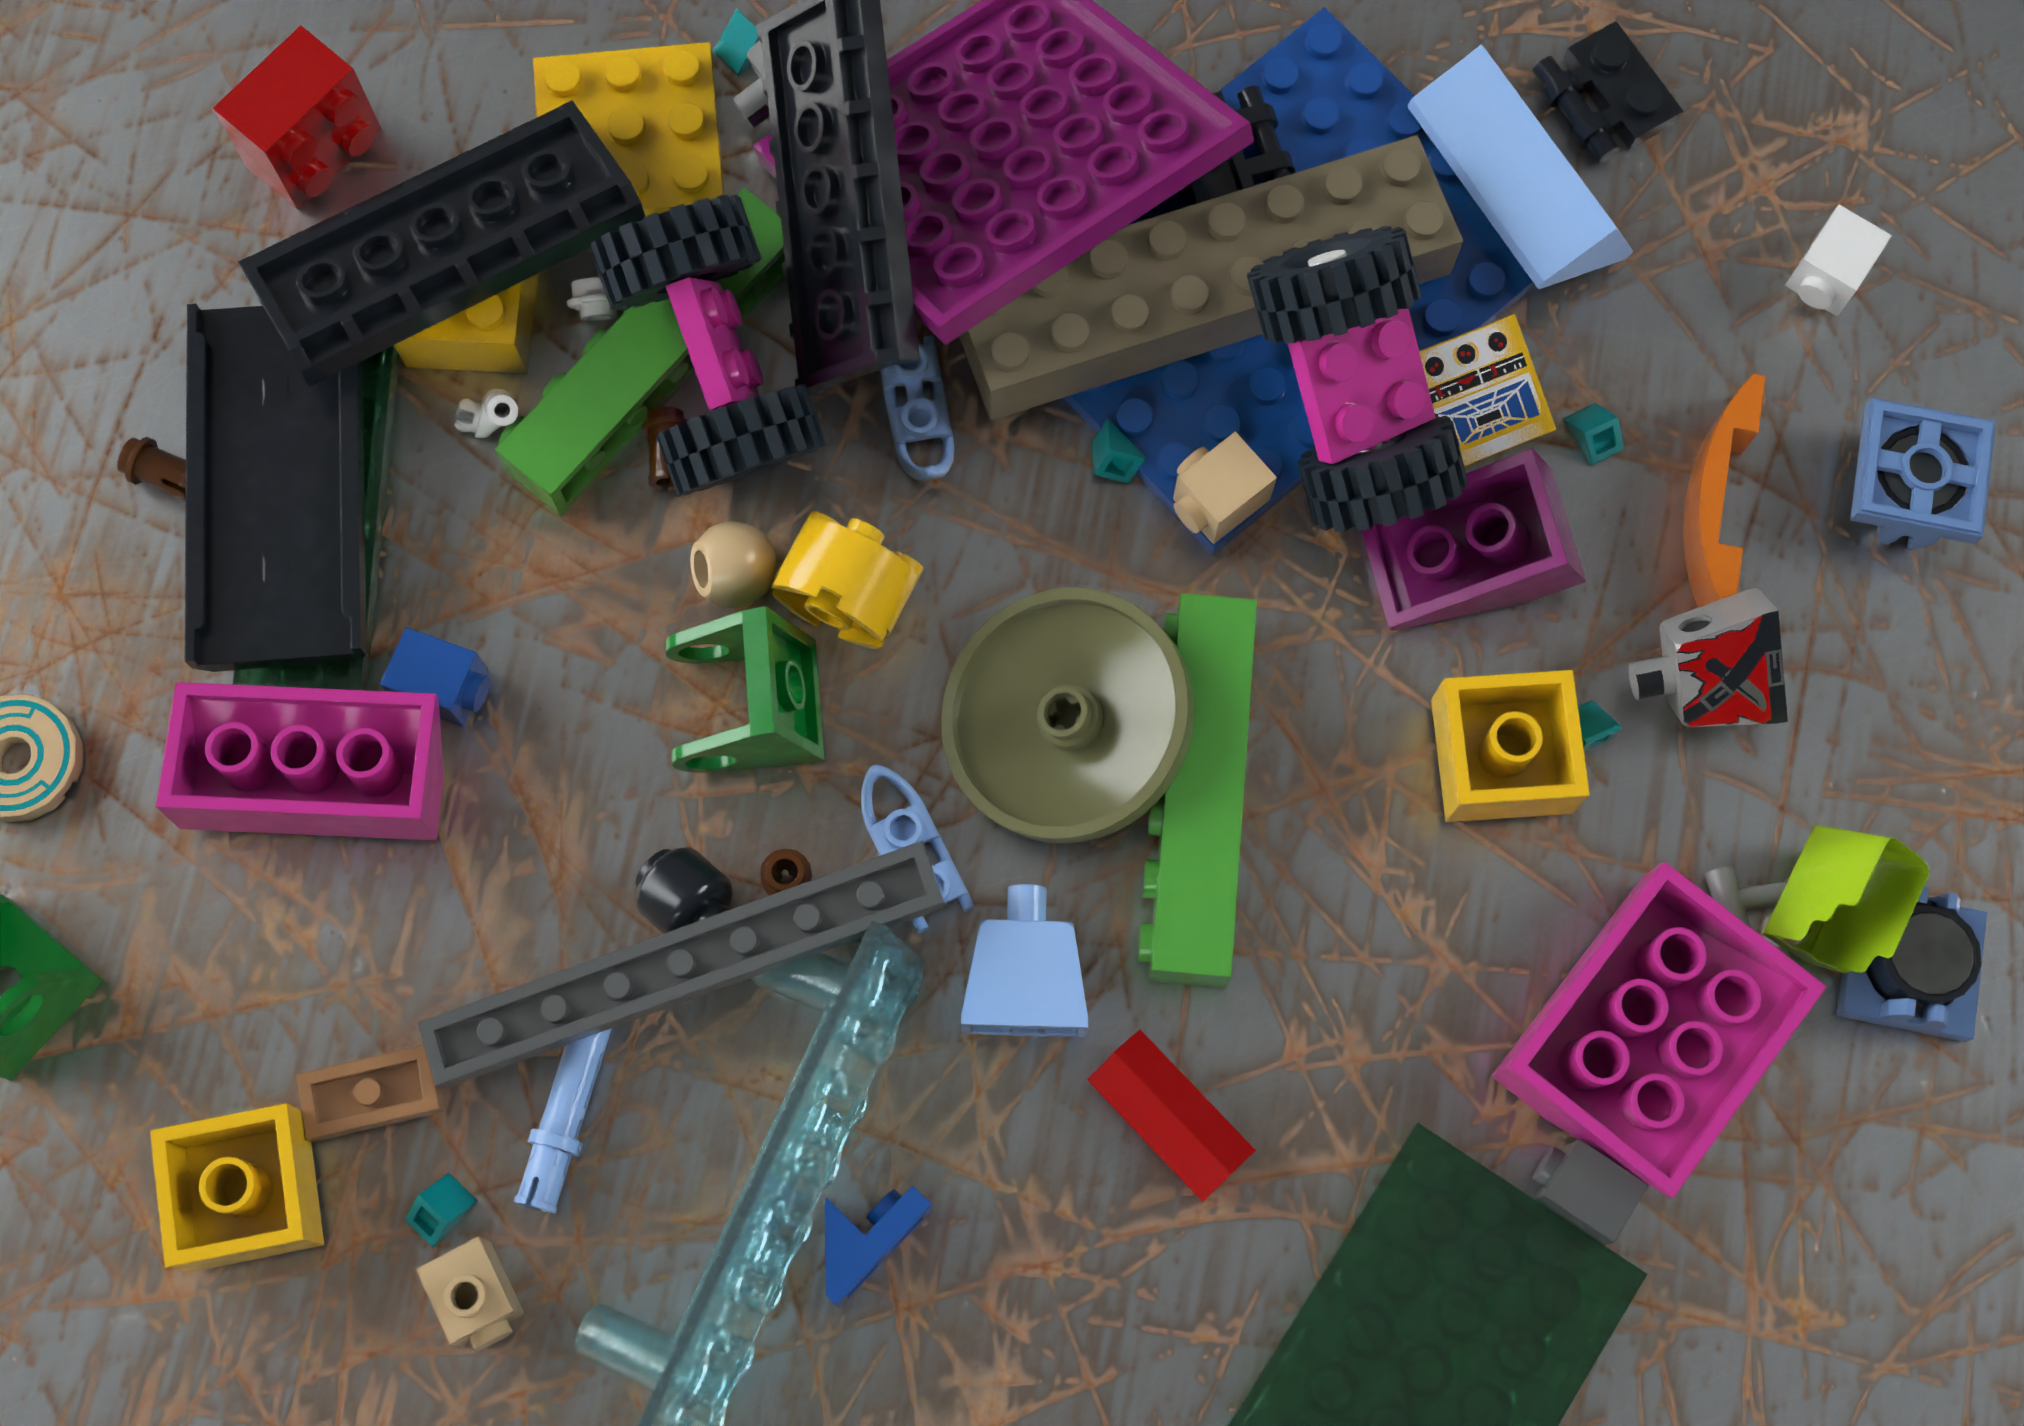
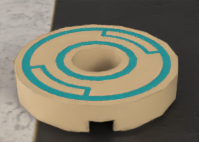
[0,694,83,822]

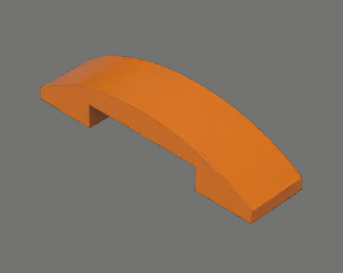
[1683,373,1766,608]

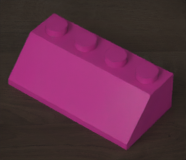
[156,682,444,841]

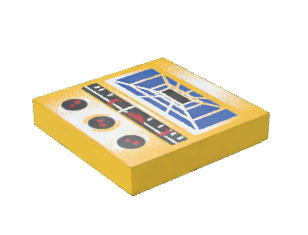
[1419,314,1557,466]

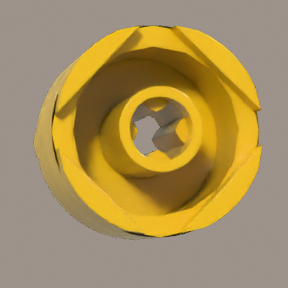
[771,511,924,649]

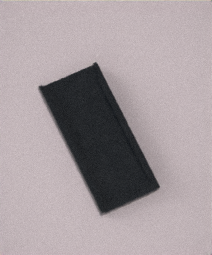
[756,0,920,396]
[237,100,645,387]
[184,303,366,672]

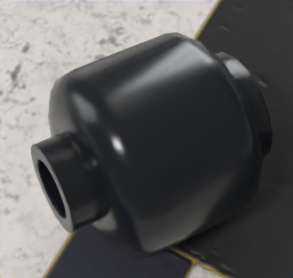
[635,847,733,934]

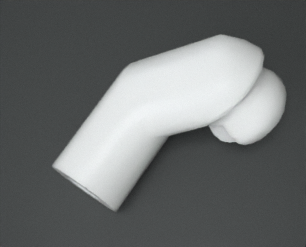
[454,388,518,438]

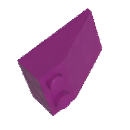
[1362,448,1587,631]

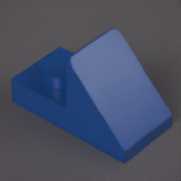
[825,1185,933,1308]

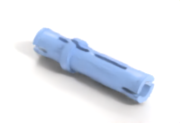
[514,1028,612,1214]

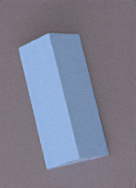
[1407,44,1633,290]

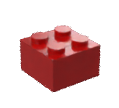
[212,25,382,210]

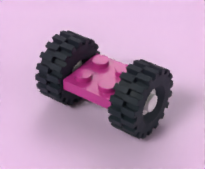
[589,195,827,496]
[1247,226,1468,532]

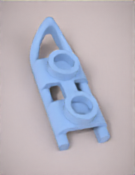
[880,336,954,481]
[861,765,974,933]

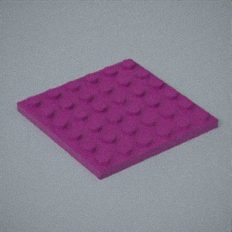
[752,0,1254,345]

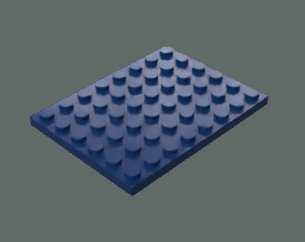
[1064,7,1536,556]

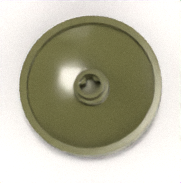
[941,587,1194,843]

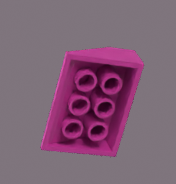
[1491,861,1827,1198]

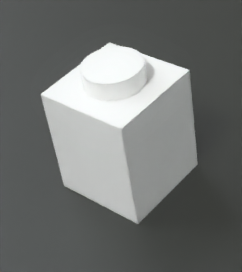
[1785,204,1892,316]

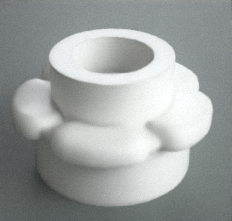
[567,277,617,322]

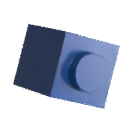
[379,627,490,727]

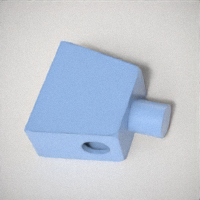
[961,884,1088,1037]

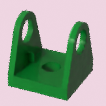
[665,606,825,773]
[0,894,103,1081]

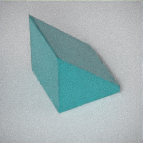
[713,8,759,76]
[1563,403,1625,465]
[1091,418,1145,484]
[1578,700,1622,751]
[404,1173,478,1248]

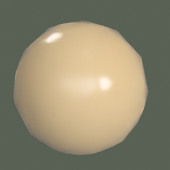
[690,521,778,608]

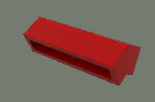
[1087,1029,1256,1202]

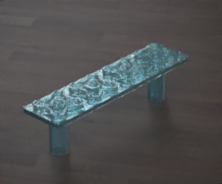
[575,920,924,1426]

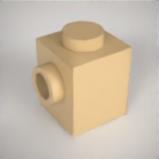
[1173,431,1277,544]
[416,1236,525,1351]

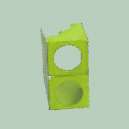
[1763,825,1930,973]

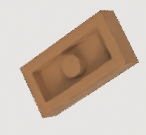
[296,1044,444,1142]

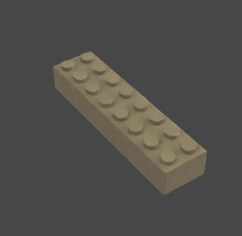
[959,135,1463,421]

